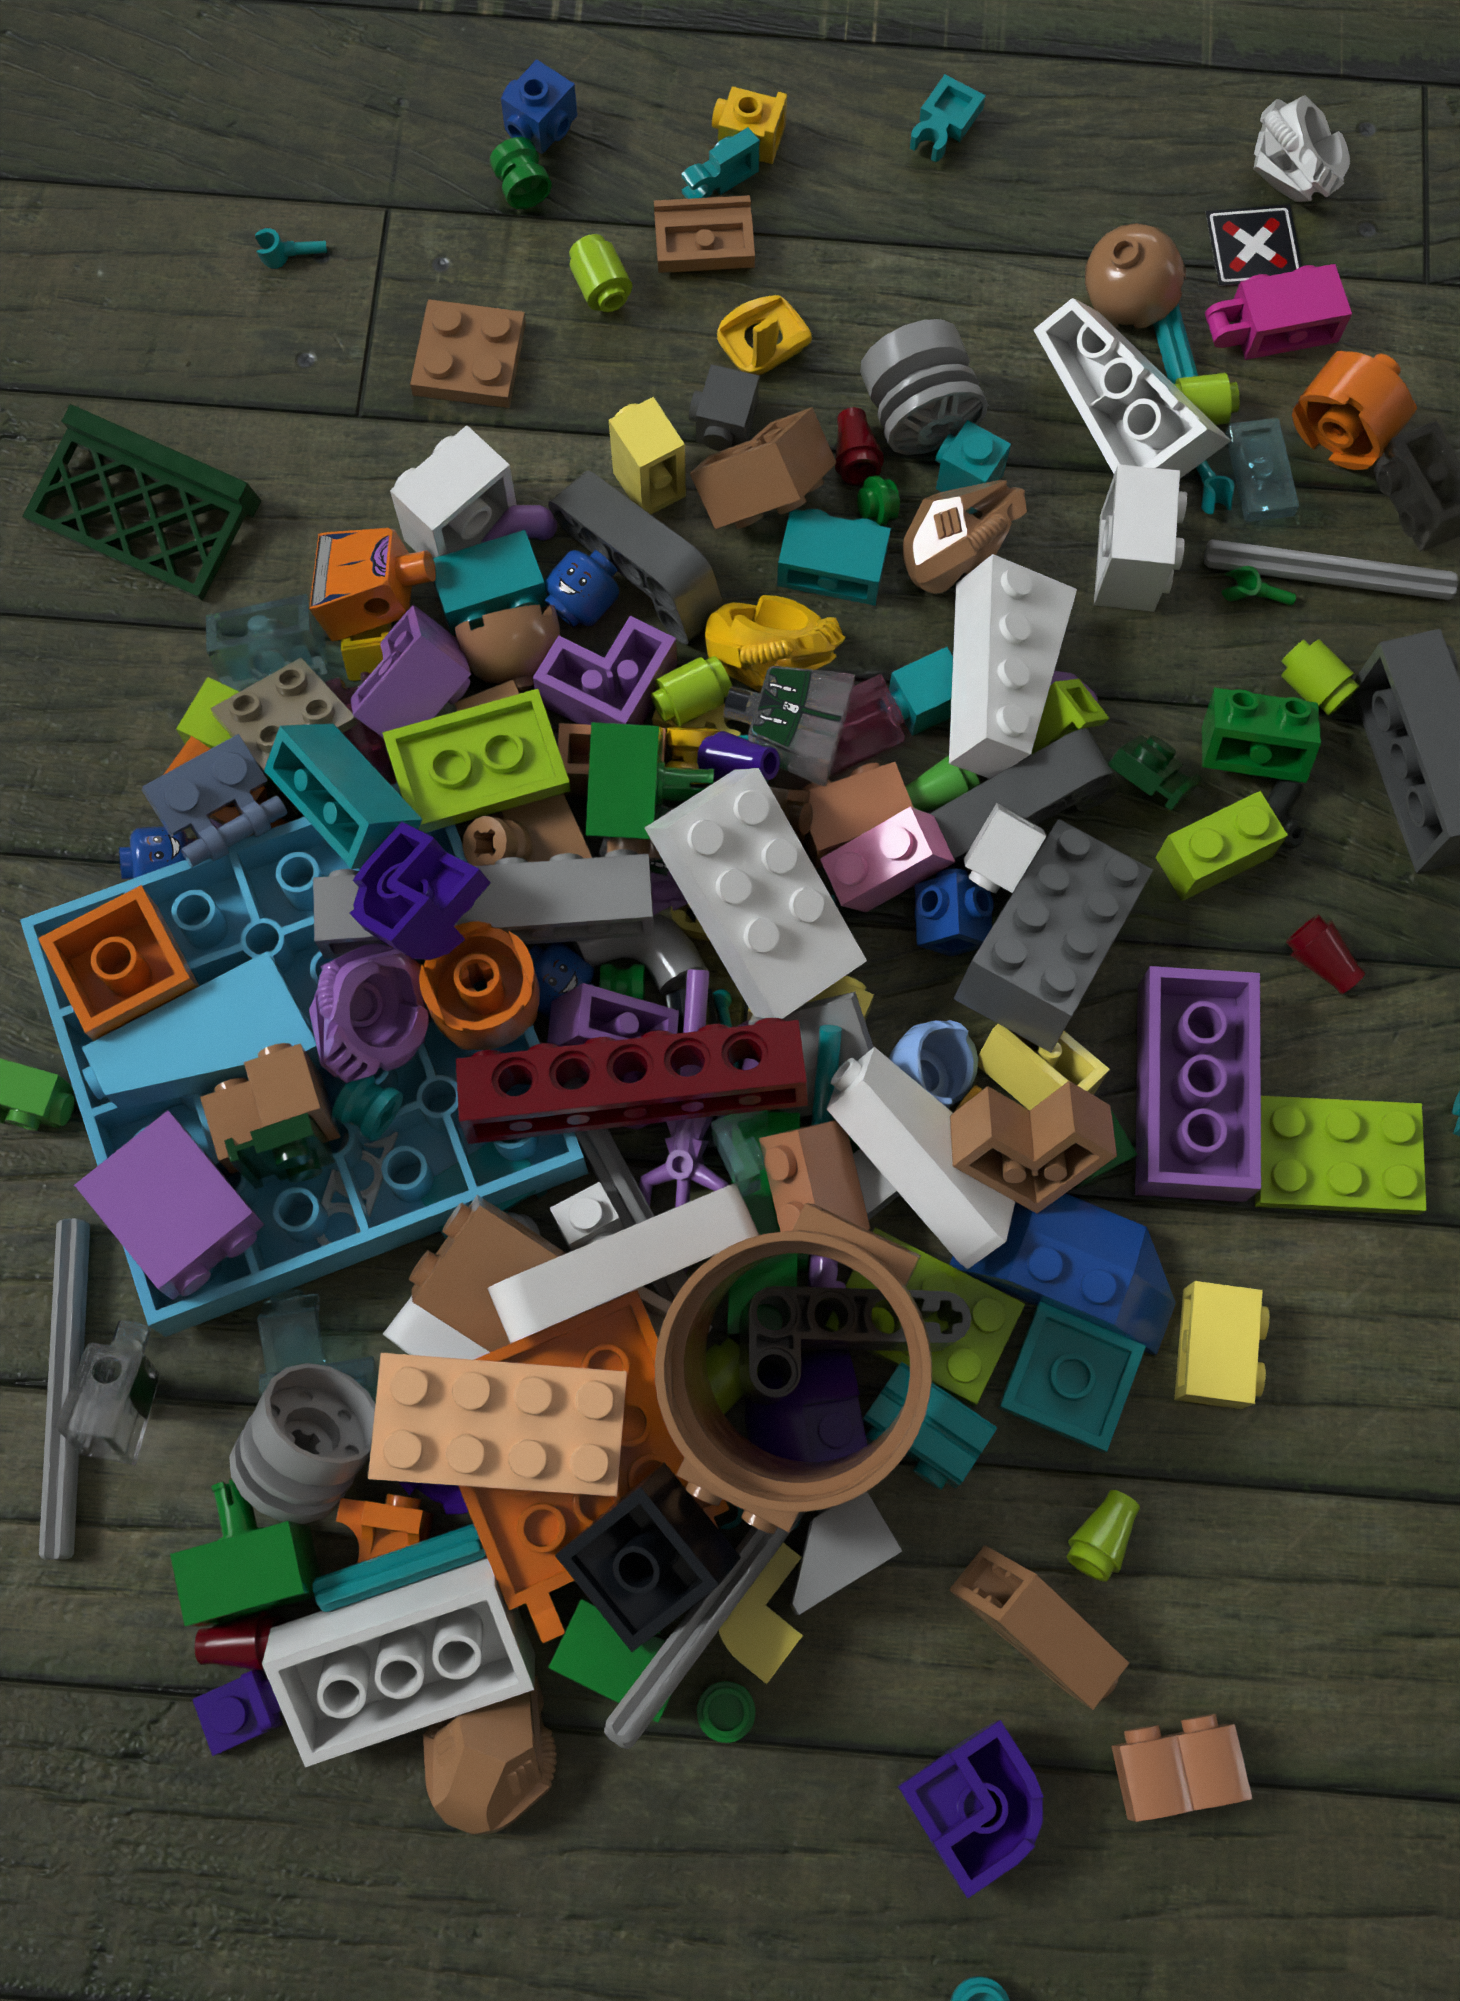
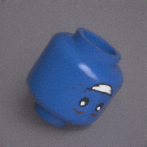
[544,550,619,628]
[119,826,196,879]
[529,942,596,1020]

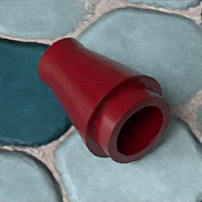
[835,407,884,485]
[1286,914,1366,995]
[195,1611,285,1671]

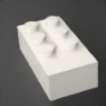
[645,768,867,1019]
[262,1555,535,1767]

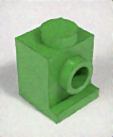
[0,1058,75,1131]

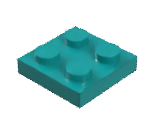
[998,1301,1146,1453]

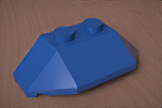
[949,1193,1176,1356]

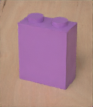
[74,1110,265,1300]

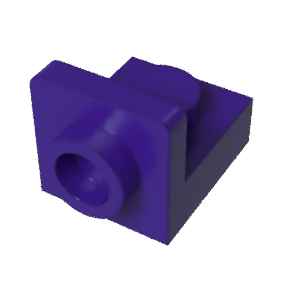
[192,1670,284,1756]

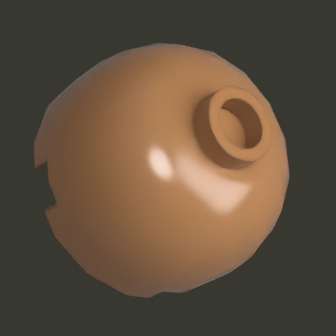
[1085,223,1186,329]
[455,605,560,692]

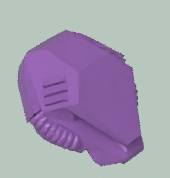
[309,943,428,1083]

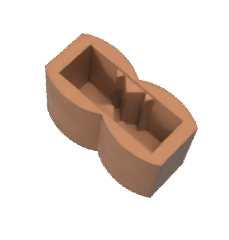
[1111,1714,1252,1822]

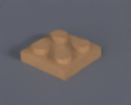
[410,299,526,408]

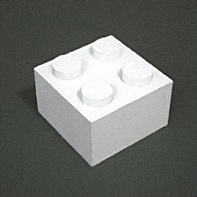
[390,425,517,558]
[1094,464,1187,612]

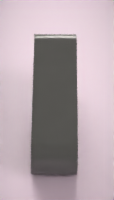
[548,471,724,645]
[930,728,1120,879]
[739,1286,971,1405]

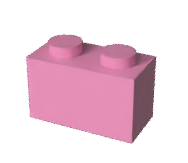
[820,806,955,912]

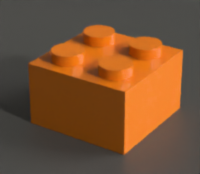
[38,885,199,1041]

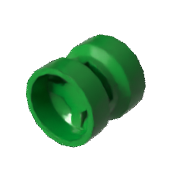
[490,137,552,209]

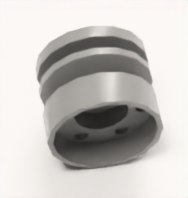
[860,319,988,455]
[229,1363,375,1524]

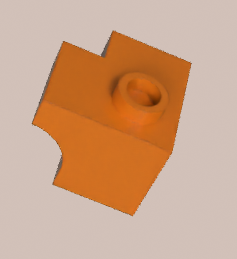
[336,1494,434,1564]

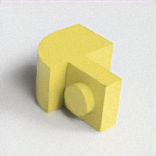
[718,1542,803,1684]

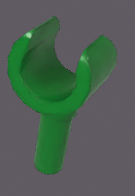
[1221,566,1296,606]

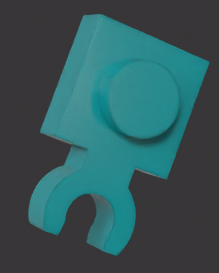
[910,74,986,162]
[681,127,760,199]

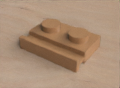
[654,195,755,273]

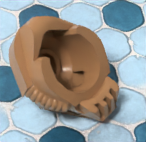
[903,480,1027,594]
[423,1676,557,1835]

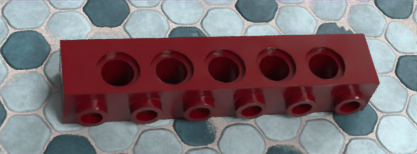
[456,1018,808,1144]

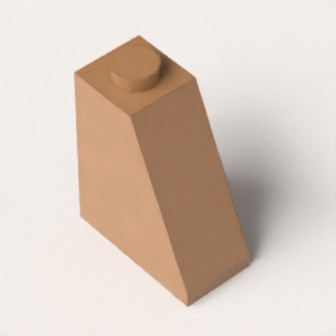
[949,1545,1129,1710]

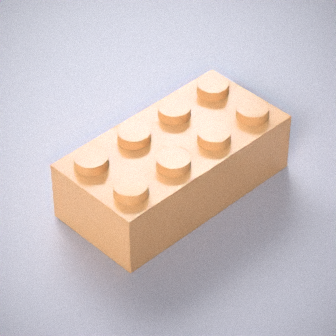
[368,1353,627,1497]

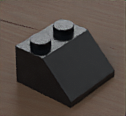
[555,1462,741,1652]

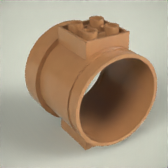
[655,1203,932,1534]

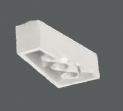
[1034,298,1231,478]
[949,554,1077,779]

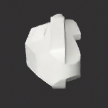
[1253,95,1350,202]

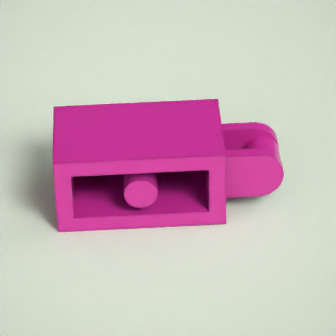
[1205,264,1352,360]

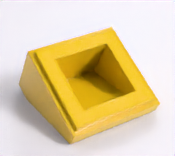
[341,622,393,681]

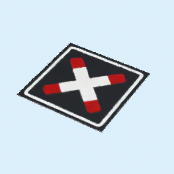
[1205,204,1302,286]

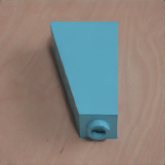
[81,951,320,1110]

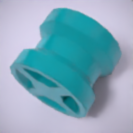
[332,1075,403,1142]

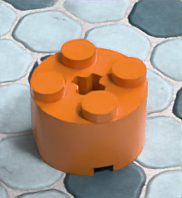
[1292,351,1417,470]
[419,921,540,1051]

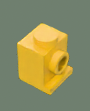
[712,86,787,164]

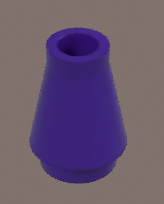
[697,731,780,783]

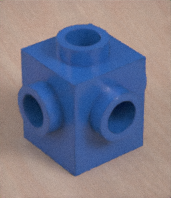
[501,59,577,154]
[914,869,993,956]

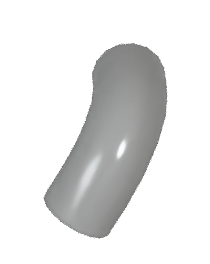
[571,913,708,996]

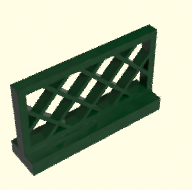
[22,404,262,601]

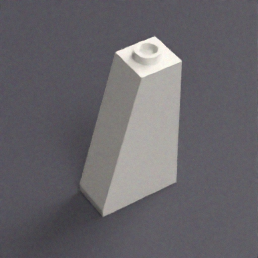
[827,1047,1015,1269]

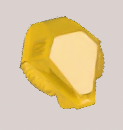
[705,595,846,693]

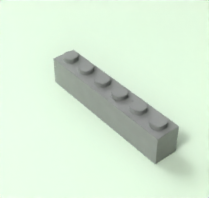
[313,849,655,959]

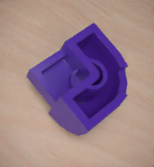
[349,822,491,960]
[745,1349,867,1462]
[897,1720,1044,1899]

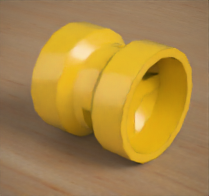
[665,727,720,784]

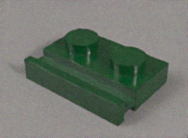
[1108,735,1202,810]
[224,1112,335,1189]

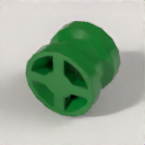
[599,963,645,1001]

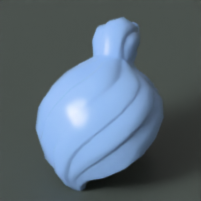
[889,1020,979,1109]

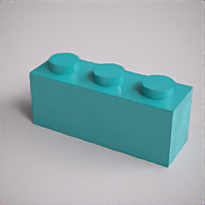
[264,724,423,869]

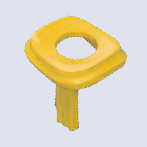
[717,295,812,375]

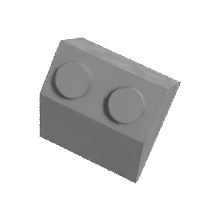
[789,1491,902,1615]

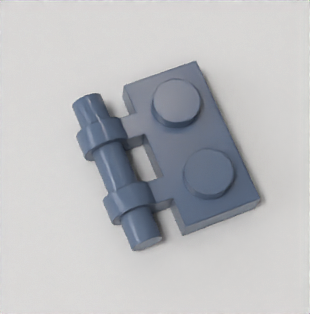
[142,734,287,868]

